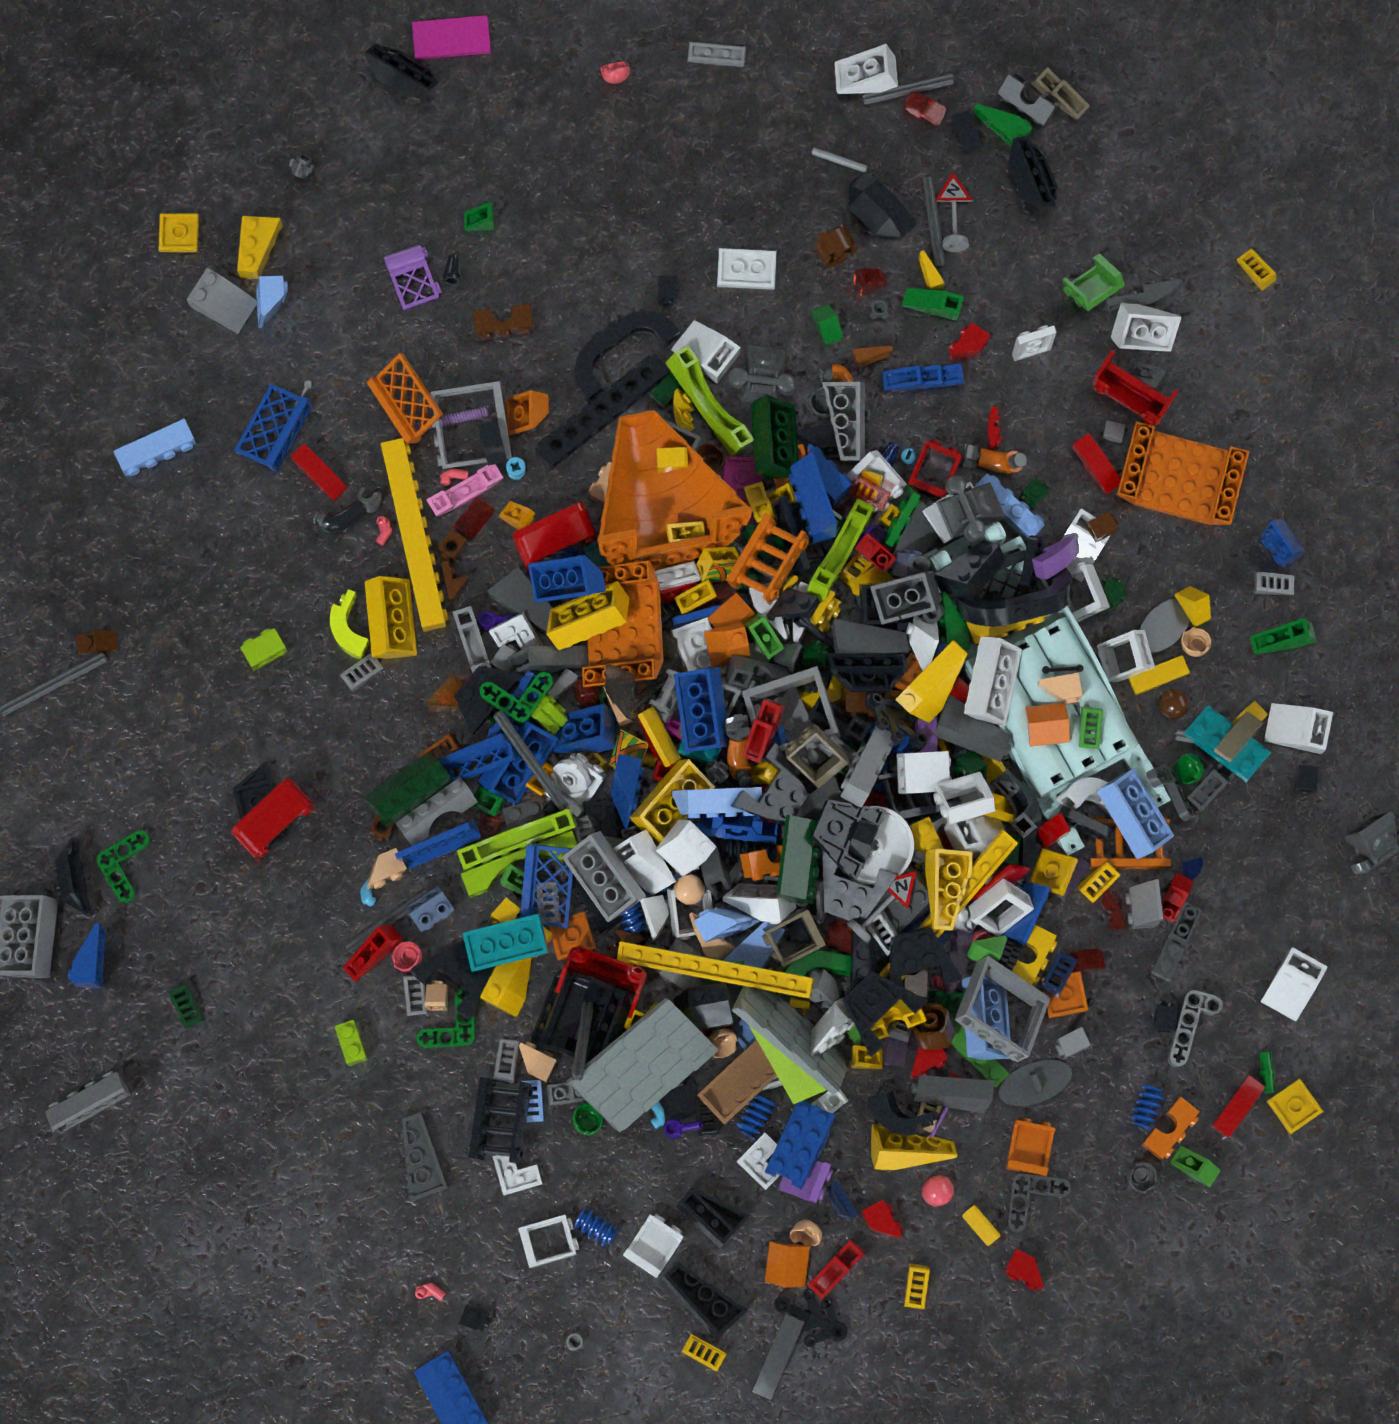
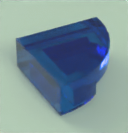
[1182,857,1203,880]

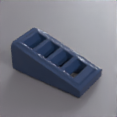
[1041,951,1078,997]

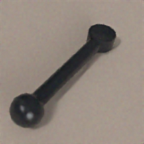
[1042,664,1084,674]
[1068,998,1094,1033]

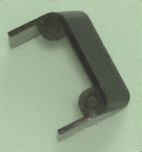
[605,633,677,721]

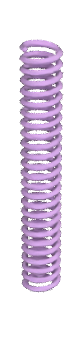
[415,406,489,430]

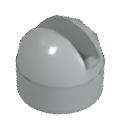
[566,1333,583,1351]

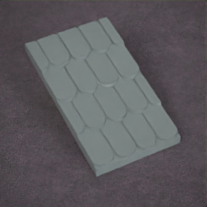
[732,986,851,1104]
[566,998,719,1132]

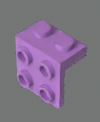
[779,1161,833,1204]

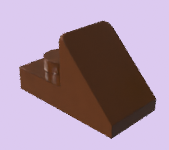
[441,561,469,604]
[76,629,118,655]
[605,929,644,959]

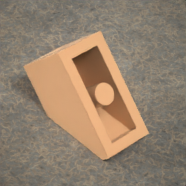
[1037,673,1083,704]
[425,981,448,1011]

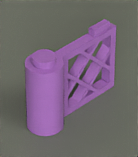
[384,244,442,311]

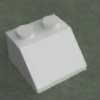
[655,820,717,876]

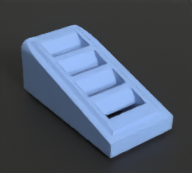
[522,1080,544,1122]

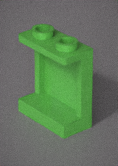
[1062,253,1125,311]

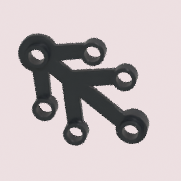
[865,692,927,751]
[774,1289,847,1347]

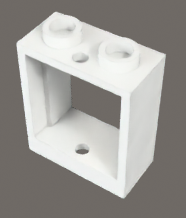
[1067,562,1110,623]
[1097,630,1155,682]
[933,772,995,825]
[968,878,1034,937]
[667,883,713,940]
[518,1215,579,1268]

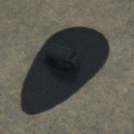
[659,1075,698,1119]

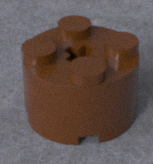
[813,224,858,268]
[911,1003,955,1050]

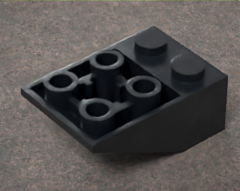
[859,583,919,625]

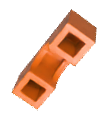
[740,844,783,881]
[1141,1096,1200,1160]

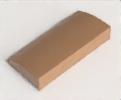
[696,1040,777,1125]

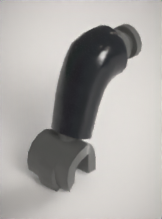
[313,487,382,534]

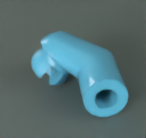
[360,876,376,907]
[651,1101,665,1129]

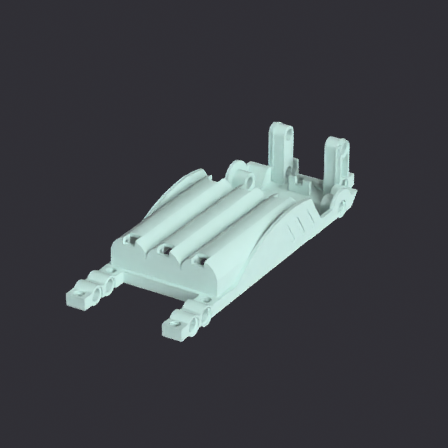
[924,522,1171,856]

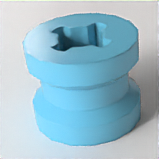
[506,457,526,480]

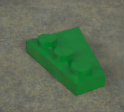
[883,485,921,547]

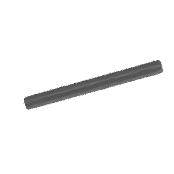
[0,652,107,715]
[493,711,568,811]

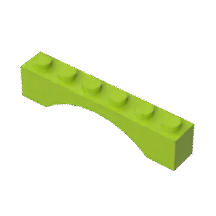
[666,345,754,457]
[806,498,875,602]
[457,807,577,869]
[461,831,577,898]

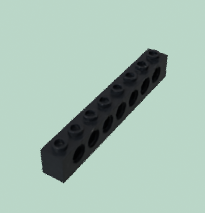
[535,354,670,471]

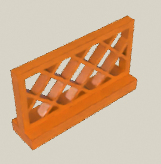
[366,353,443,444]

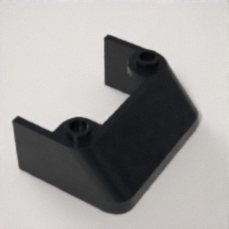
[531,970,615,1063]

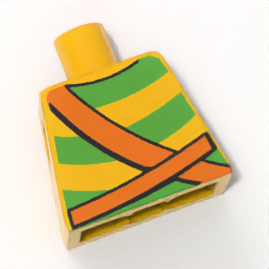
[696,547,739,583]
[609,730,657,770]

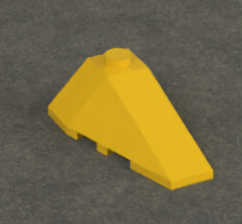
[896,640,968,723]
[925,849,972,931]
[480,957,532,1018]
[871,1124,957,1170]

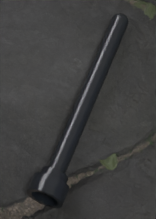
[793,617,835,653]

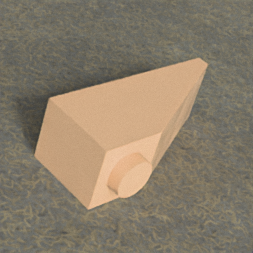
[689,912,735,960]

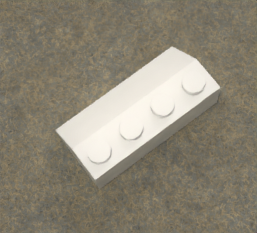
[964,637,1022,726]

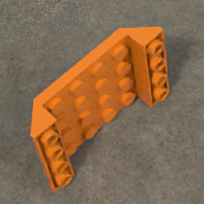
[1117,422,1249,525]
[582,561,664,687]

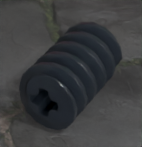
[723,839,765,863]

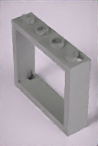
[428,381,512,470]
[742,666,841,762]
[955,956,1050,1062]

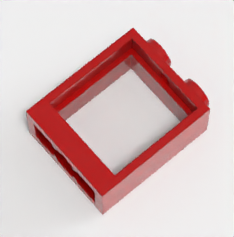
[908,439,962,499]

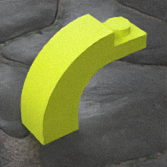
[330,589,370,660]

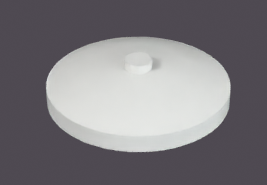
[840,806,914,886]

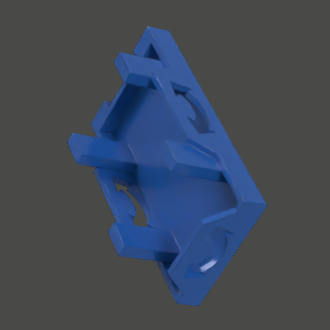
[487,671,547,738]
[697,813,778,844]
[765,1101,836,1190]

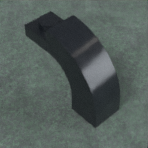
[992,769,1041,838]
[868,1091,940,1135]

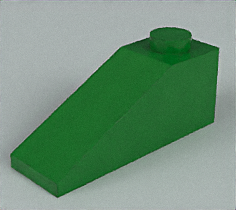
[974,104,1032,146]
[1250,618,1317,655]

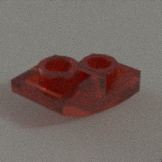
[903,91,947,126]
[1100,890,1125,932]

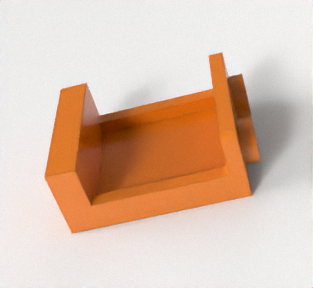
[1006,1117,1056,1176]

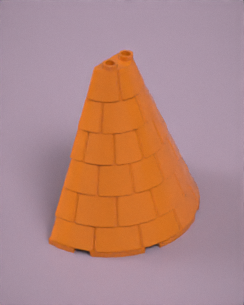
[598,410,752,571]

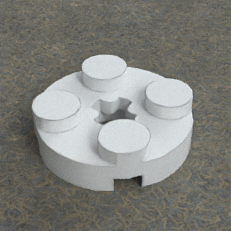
[551,759,591,797]

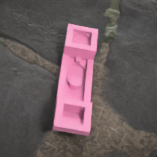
[426,464,504,517]

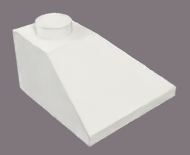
[906,616,939,671]
[640,895,669,943]

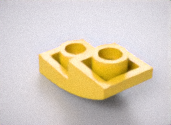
[673,388,695,432]

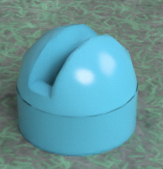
[901,448,917,464]

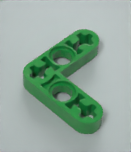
[480,672,553,723]
[97,831,150,903]
[416,989,475,1048]

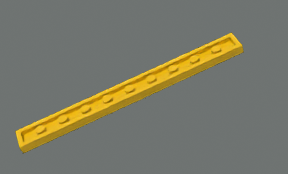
[879,830,1018,980]
[617,941,814,998]

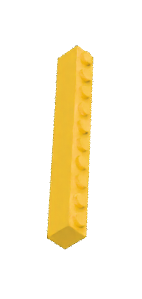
[381,438,449,632]

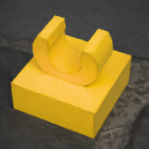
[790,996,810,1015]

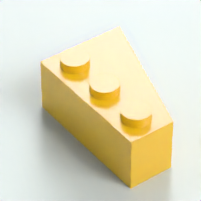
[237,216,283,279]

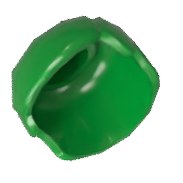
[1175,753,1204,785]
[572,1103,603,1135]

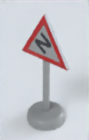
[936,173,973,252]
[847,871,916,943]

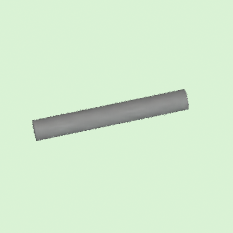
[811,147,868,173]

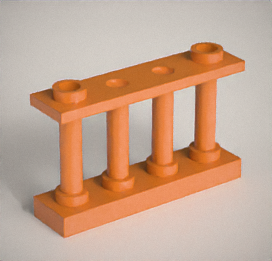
[726,513,809,605]
[1089,816,1171,869]

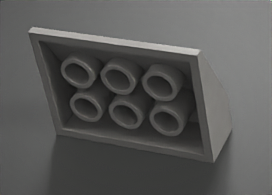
[0,895,58,978]

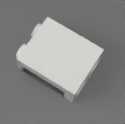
[847,450,907,512]
[897,751,952,794]
[545,753,607,817]
[623,1214,684,1278]

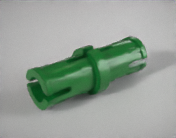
[1259,1052,1276,1093]

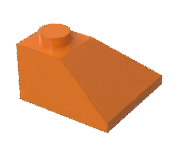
[505,390,549,436]
[703,622,750,668]

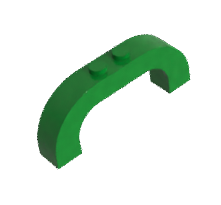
[776,950,851,998]

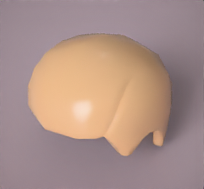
[1181,627,1211,657]
[673,874,705,905]
[708,1028,738,1058]
[789,1219,822,1246]

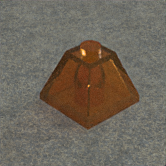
[426,673,464,713]

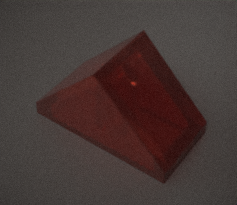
[853,267,888,297]
[1063,949,1105,973]

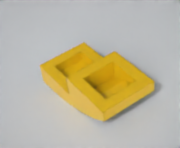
[743,482,775,523]

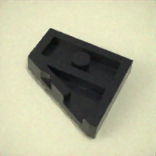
[766,587,820,621]

